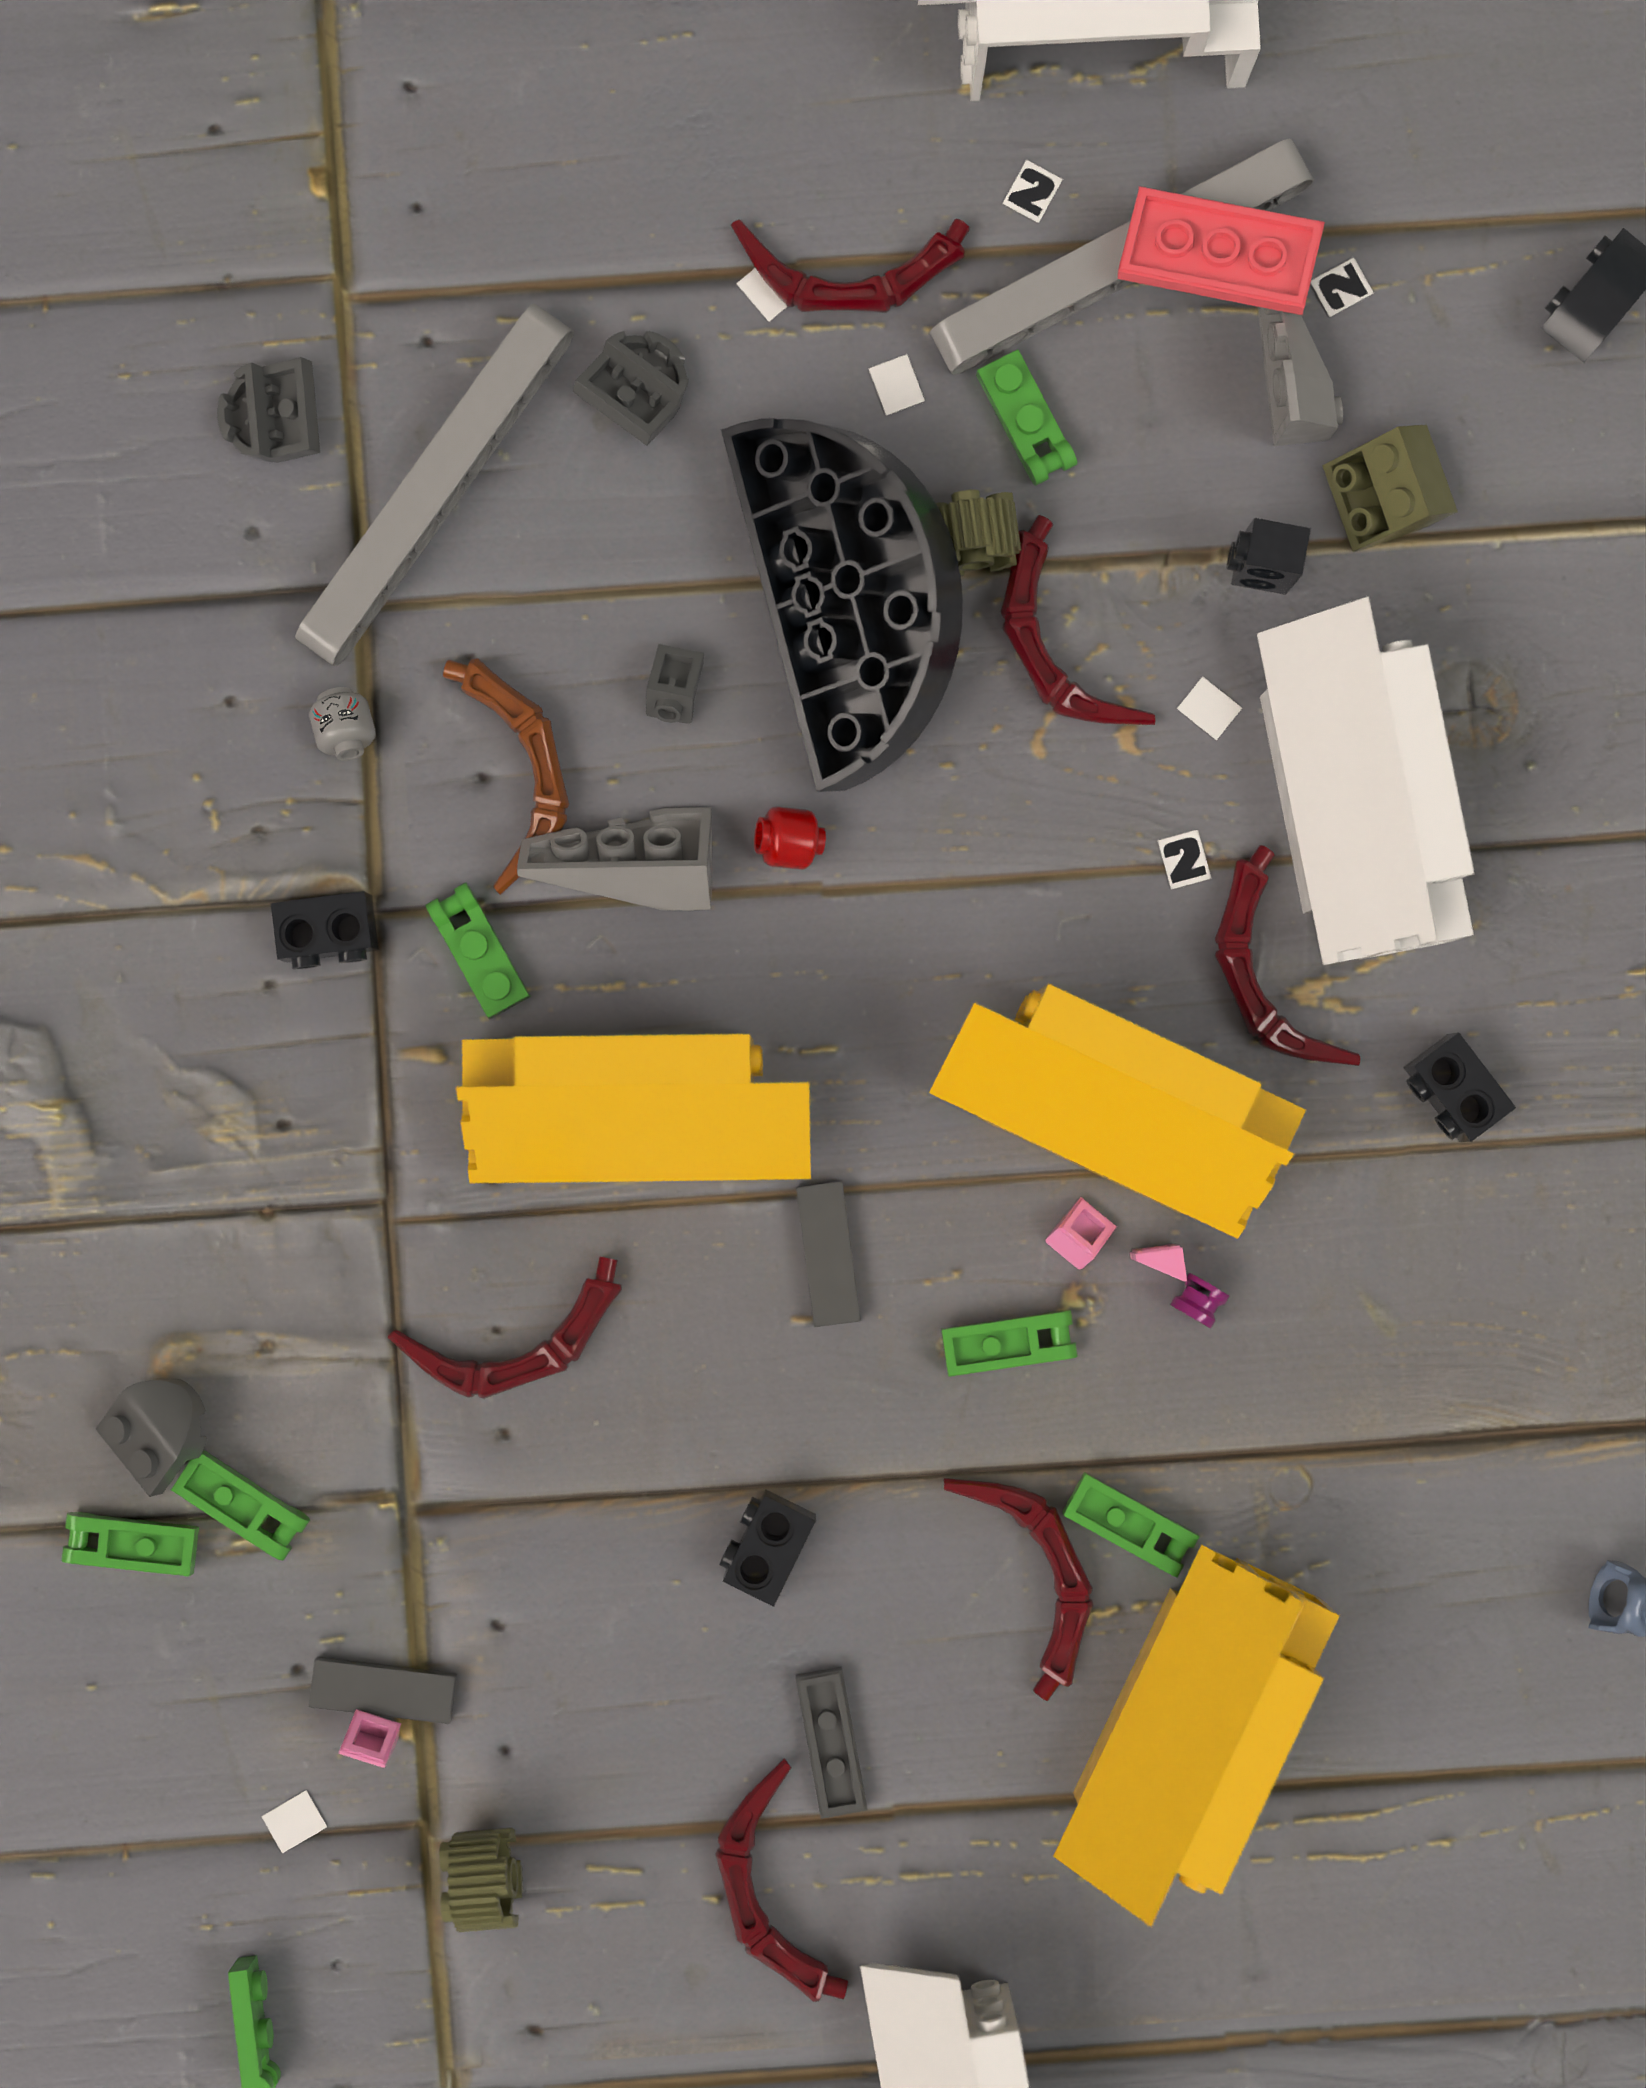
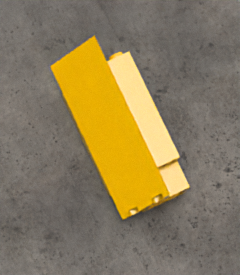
[929,984,1306,1239]
[456,1034,811,1183]
[1053,1544,1340,1927]

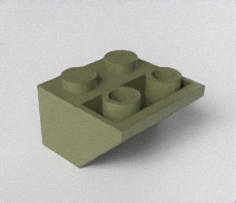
[1322,425,1458,552]

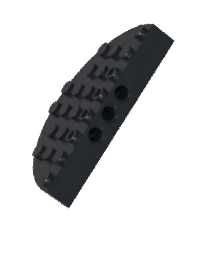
[721,418,963,792]

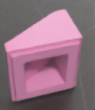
[1046,1197,1117,1269]
[1130,1244,1187,1282]
[339,1709,401,1768]

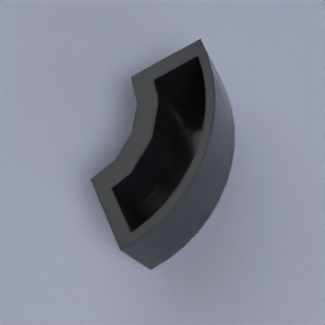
[1541,228,1646,363]

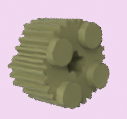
[936,489,1021,576]
[439,1828,523,1932]

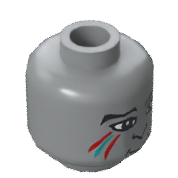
[309,687,376,761]

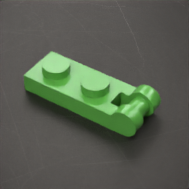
[976,349,1077,486]
[425,882,531,1019]
[941,1310,1078,1377]
[171,1450,310,1561]
[1062,1472,1200,1578]
[61,1512,199,1576]
[228,1955,281,2088]

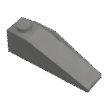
[1258,307,1343,446]
[517,807,713,911]

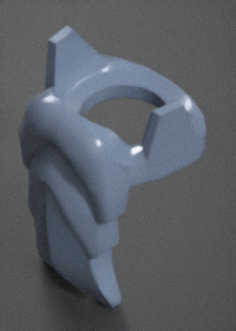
[1588,1560,1646,1637]

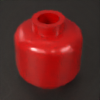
[754,806,826,870]

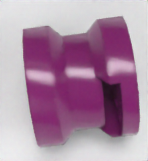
[1170,1273,1230,1329]

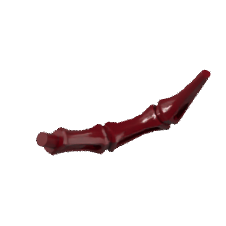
[731,219,970,313]
[1001,515,1155,725]
[1215,845,1360,1066]
[387,1256,622,1399]
[944,1478,1093,1701]
[715,1758,848,2002]

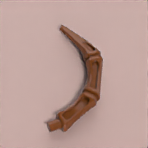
[443,658,569,895]

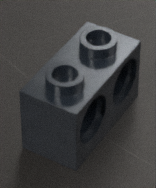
[1226,518,1311,595]
[270,891,379,969]
[1403,1032,1516,1142]
[719,1489,816,1607]

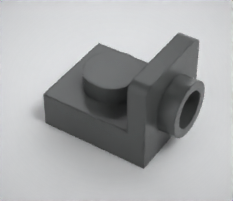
[646,644,704,724]

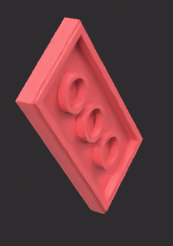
[1117,186,1325,315]

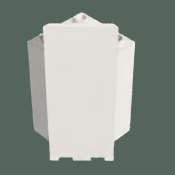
[917,0,1261,101]
[1257,596,1474,965]
[860,1964,1029,2088]

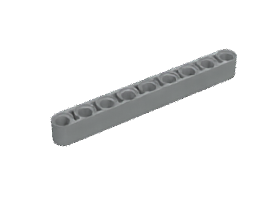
[930,138,1314,375]
[295,303,574,666]

